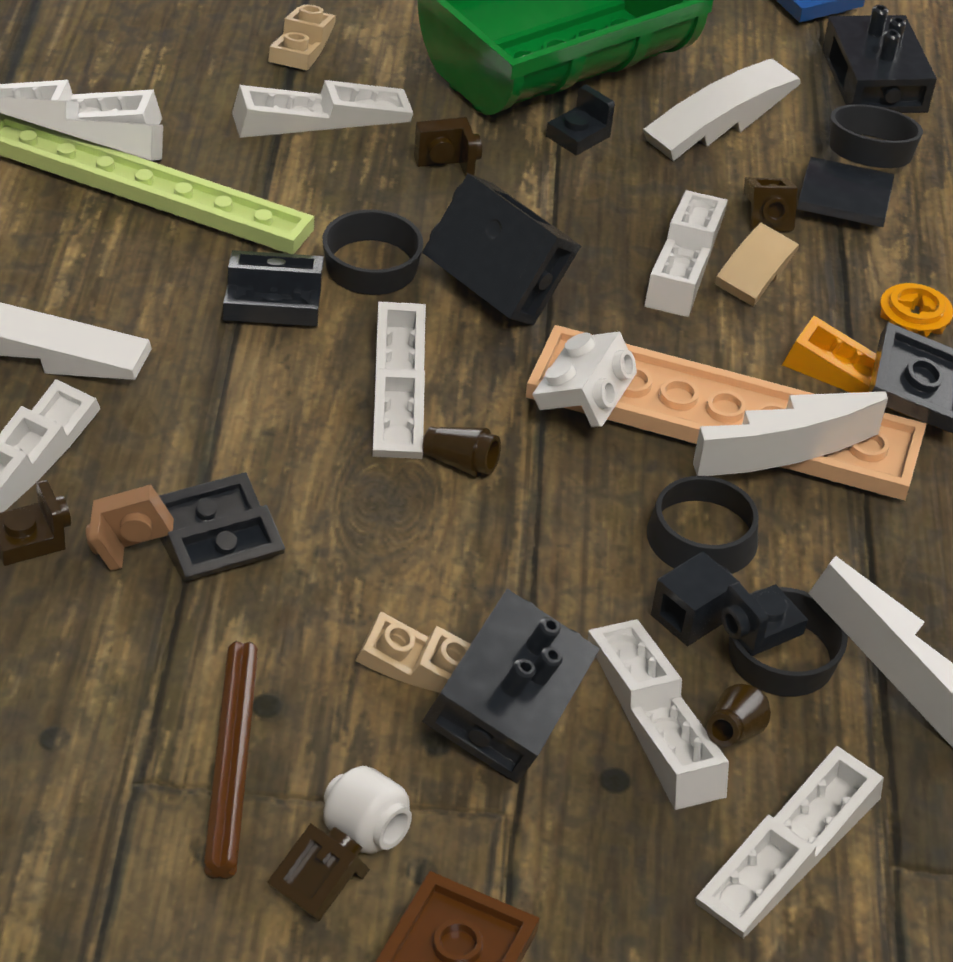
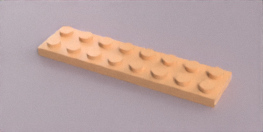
[526,325,927,501]

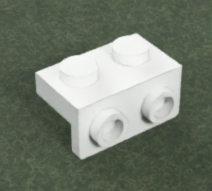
[532,331,637,427]

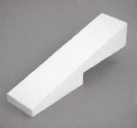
[0,80,162,125]
[232,80,413,138]
[0,97,163,161]
[644,190,728,317]
[0,302,152,380]
[372,302,426,459]
[808,556,953,747]
[588,619,729,810]
[696,746,884,939]

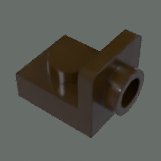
[414,117,482,177]
[744,177,798,231]
[0,480,71,566]
[267,823,370,921]

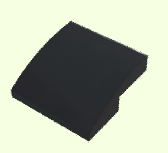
[797,157,895,227]
[223,250,324,326]
[159,472,285,582]

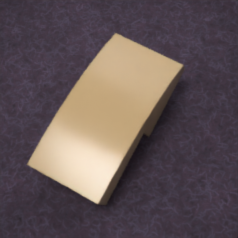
[268,5,336,71]
[715,223,799,307]
[355,611,471,692]

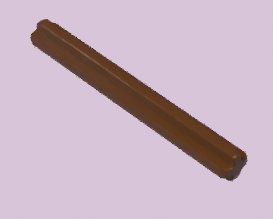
[204,641,258,879]

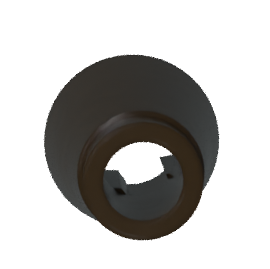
[423,426,501,477]
[706,684,771,747]

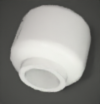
[323,766,412,854]

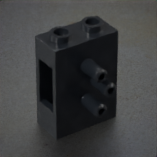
[822,5,937,113]
[422,173,581,325]
[422,589,600,783]

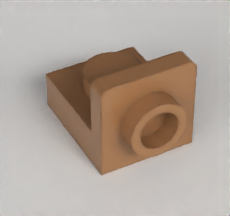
[86,485,174,571]

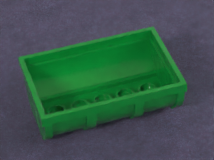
[418,0,713,115]

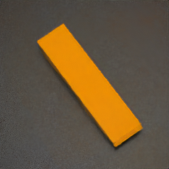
[782,316,948,432]

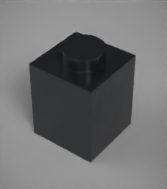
[651,551,740,647]

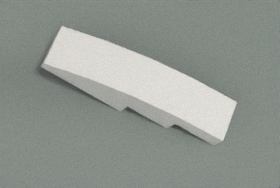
[643,58,801,161]
[0,379,100,513]
[693,391,888,476]

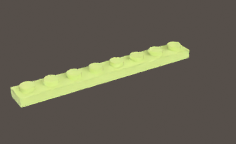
[0,113,314,254]

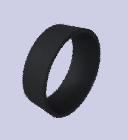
[829,104,923,168]
[322,210,423,295]
[647,476,759,574]
[729,587,848,697]

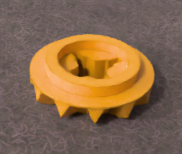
[879,283,953,338]

